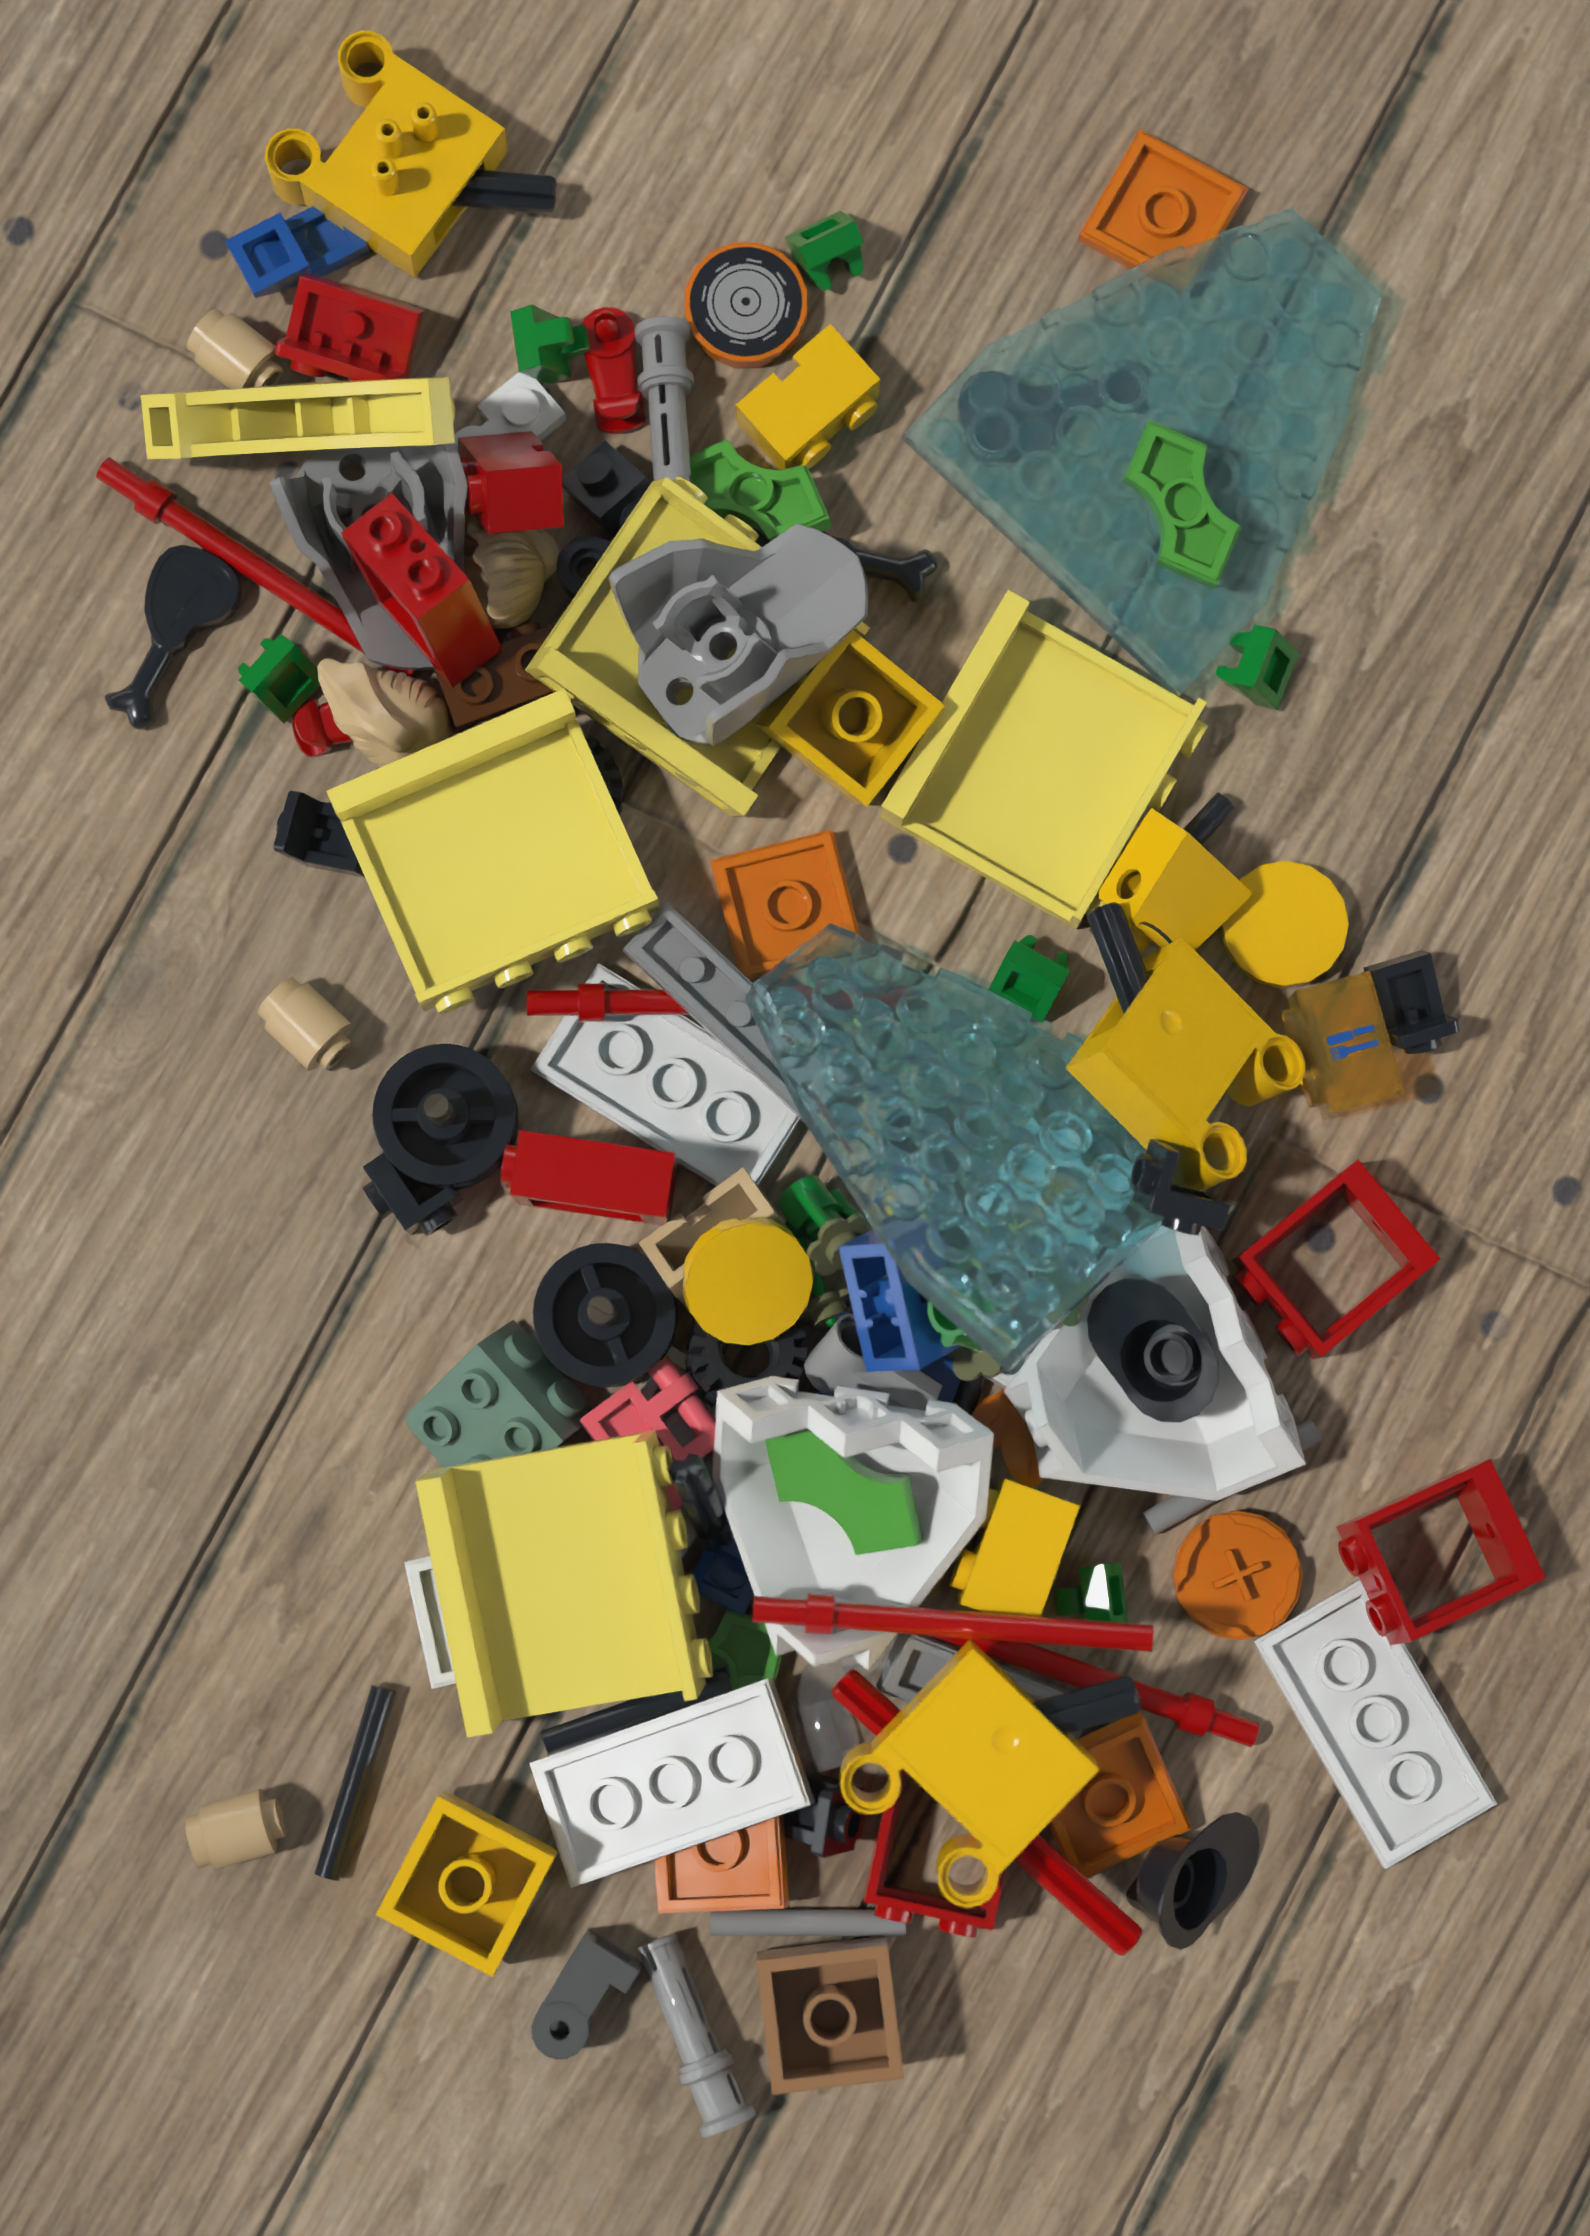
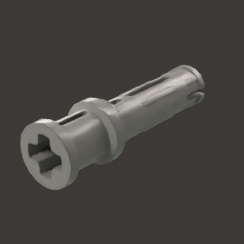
[635,316,694,482]
[636,1932,757,2138]

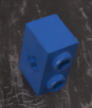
[838,1220,961,1372]

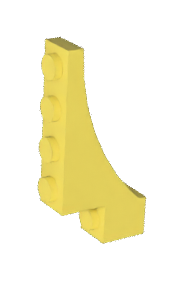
[141,377,455,459]

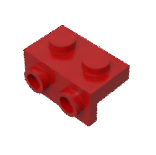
[274,273,425,381]

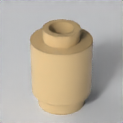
[187,309,283,389]
[257,977,353,1071]
[185,1789,286,1870]

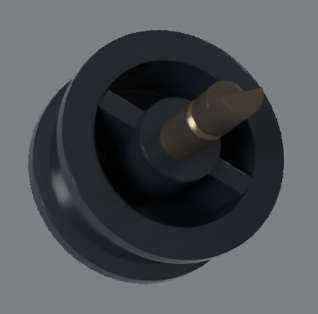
[372,1044,519,1190]
[533,1243,678,1388]

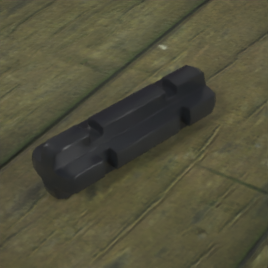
[669,1454,734,1552]

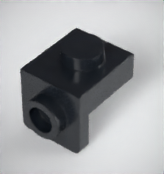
[562,441,651,541]
[273,790,365,878]
[1363,950,1460,1054]
[1130,1139,1230,1235]
[362,1153,464,1236]
[784,1770,864,1858]

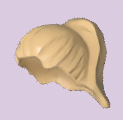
[464,507,560,629]
[317,658,453,768]

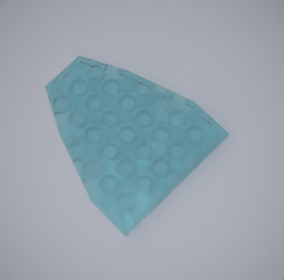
[902,208,1383,697]
[745,923,1163,1372]

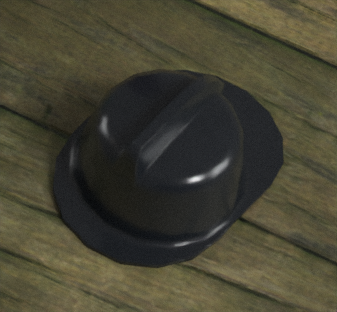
[1087,1278,1219,1423]
[1126,1812,1260,1950]

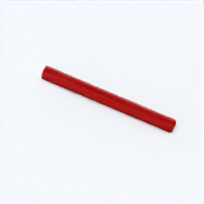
[832,1669,1143,1956]

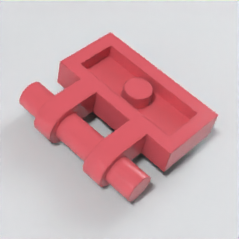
[580,1356,716,1511]

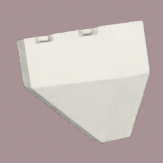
[1004,1225,1306,1501]
[713,1376,994,1671]

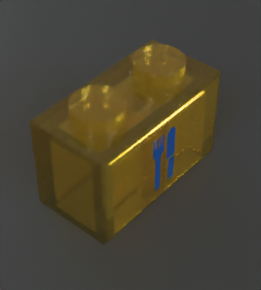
[1282,971,1405,1120]

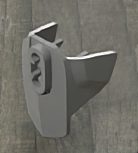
[269,443,468,670]
[609,523,868,746]

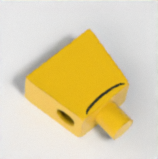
[1099,808,1253,956]

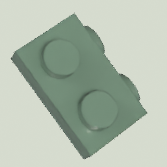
[406,1320,593,1467]

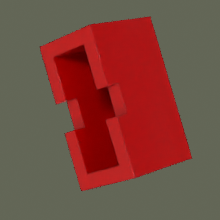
[458,431,564,534]

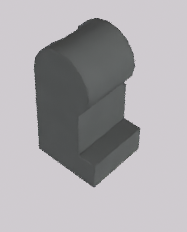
[532,1928,643,2059]

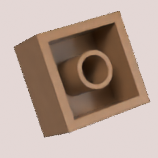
[756,1936,904,2095]

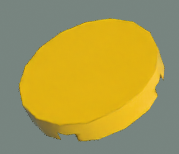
[1220,861,1349,989]
[683,1216,813,1345]

